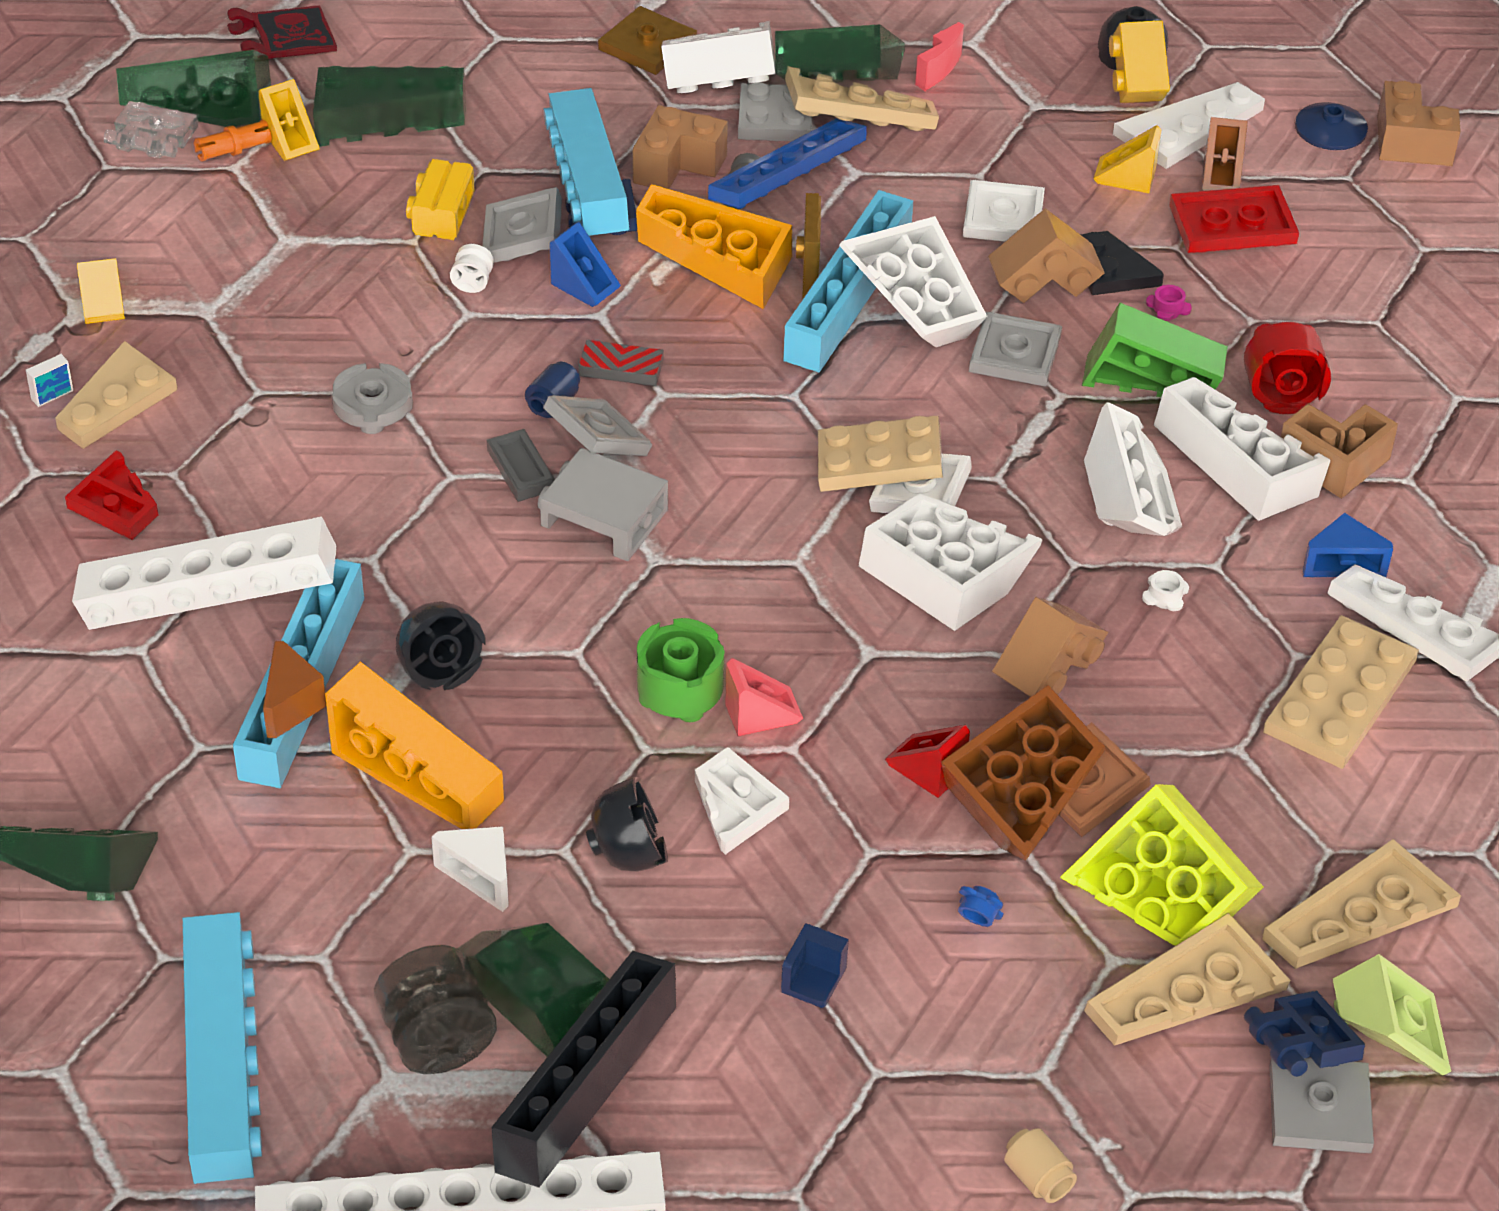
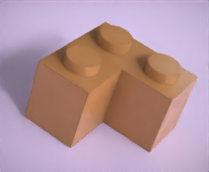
[1377,81,1461,166]
[633,105,728,189]
[988,208,1105,303]
[1281,404,1398,499]
[992,597,1108,697]

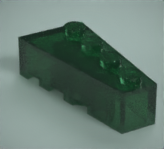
[313,66,466,147]

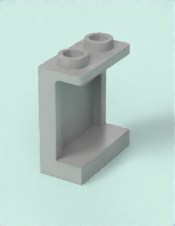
[537,448,668,561]

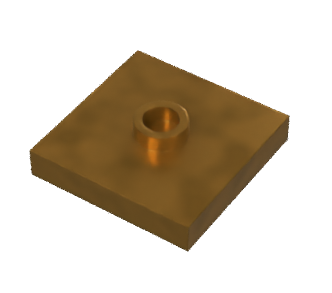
[598,6,697,75]
[796,193,821,300]

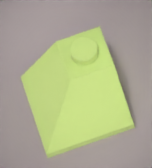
[1333,954,1451,1075]

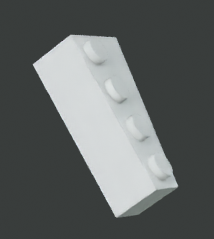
[1154,377,1331,521]

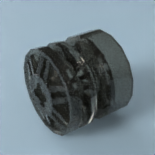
[373,945,497,1075]

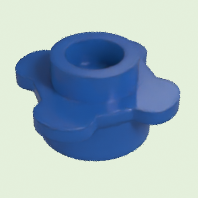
[958,886,1004,927]

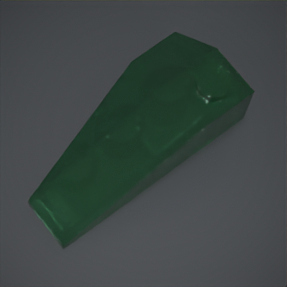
[116,50,271,127]

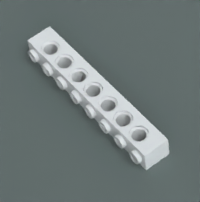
[255,1151,665,1211]

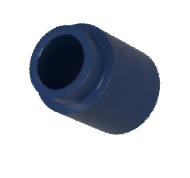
[525,361,580,418]

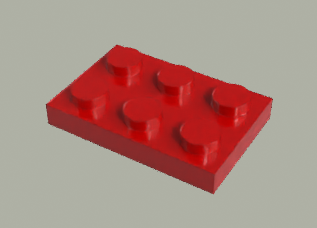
[1169,185,1299,253]

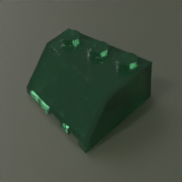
[775,24,905,83]

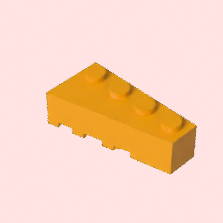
[636,184,793,309]
[325,662,504,829]

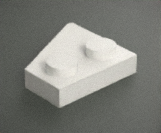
[695,747,789,855]

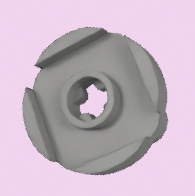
[332,363,413,434]

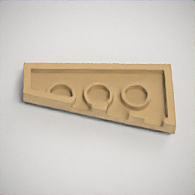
[785,66,939,131]
[1262,839,1461,969]
[1084,913,1291,1046]

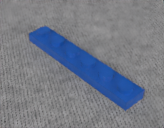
[708,118,867,209]

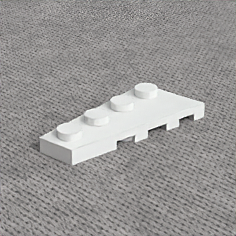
[1113,82,1265,169]
[1327,565,1499,682]

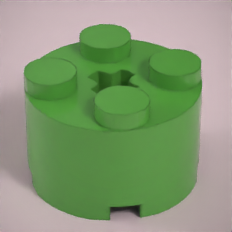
[637,618,725,722]

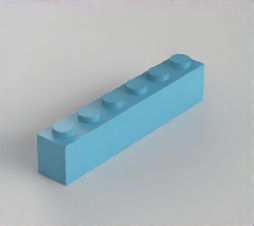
[543,88,629,236]
[784,190,914,373]
[233,559,364,788]
[182,912,262,1184]

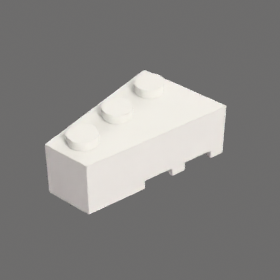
[661,21,776,93]

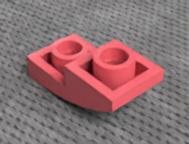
[915,22,964,91]

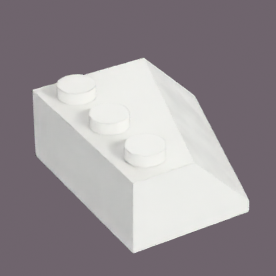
[839,216,987,347]
[859,493,1042,631]

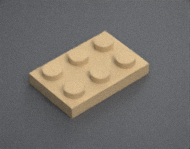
[818,416,943,492]

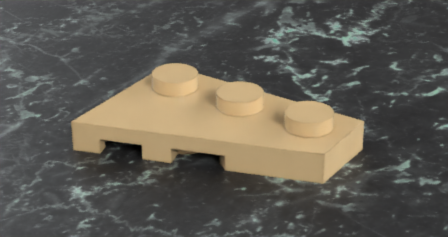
[55,341,177,449]

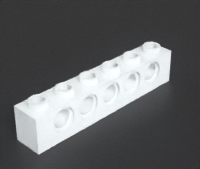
[72,517,337,630]

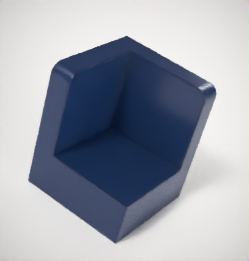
[781,923,849,1008]

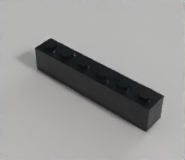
[492,950,676,1188]

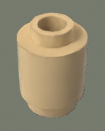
[1004,1128,1077,1203]

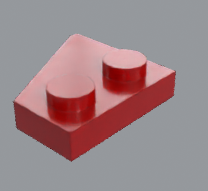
[65,450,159,540]

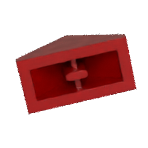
[885,724,970,798]

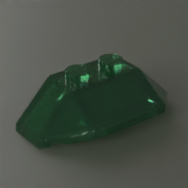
[446,923,609,1057]

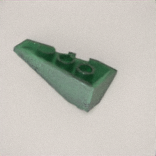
[0,826,158,901]

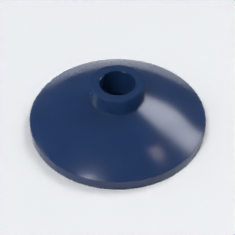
[1295,102,1368,150]

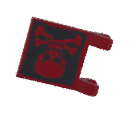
[227,5,337,68]

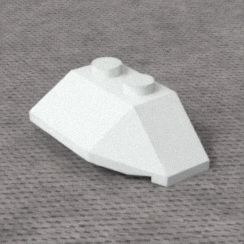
[1084,402,1182,536]

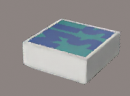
[26,354,73,407]

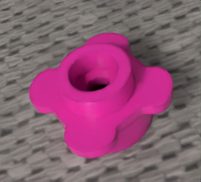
[1146,285,1192,321]

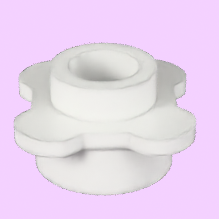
[1142,570,1189,611]

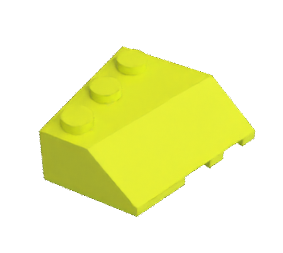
[1060,784,1264,946]

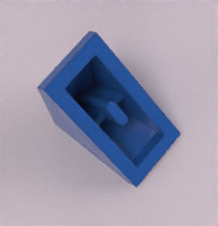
[550,222,621,307]
[1302,513,1393,577]

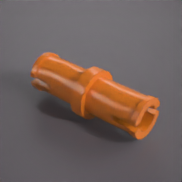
[194,120,272,162]

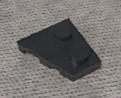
[1080,231,1164,295]

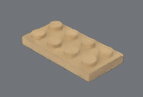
[1263,615,1419,769]

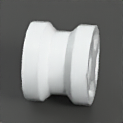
[450,244,494,293]

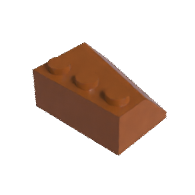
[941,685,1105,861]

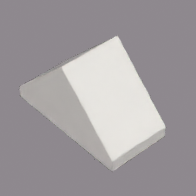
[432,827,509,912]

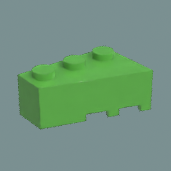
[1082,303,1228,397]

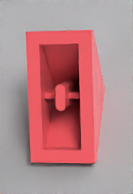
[725,658,803,736]

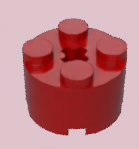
[1244,322,1331,414]

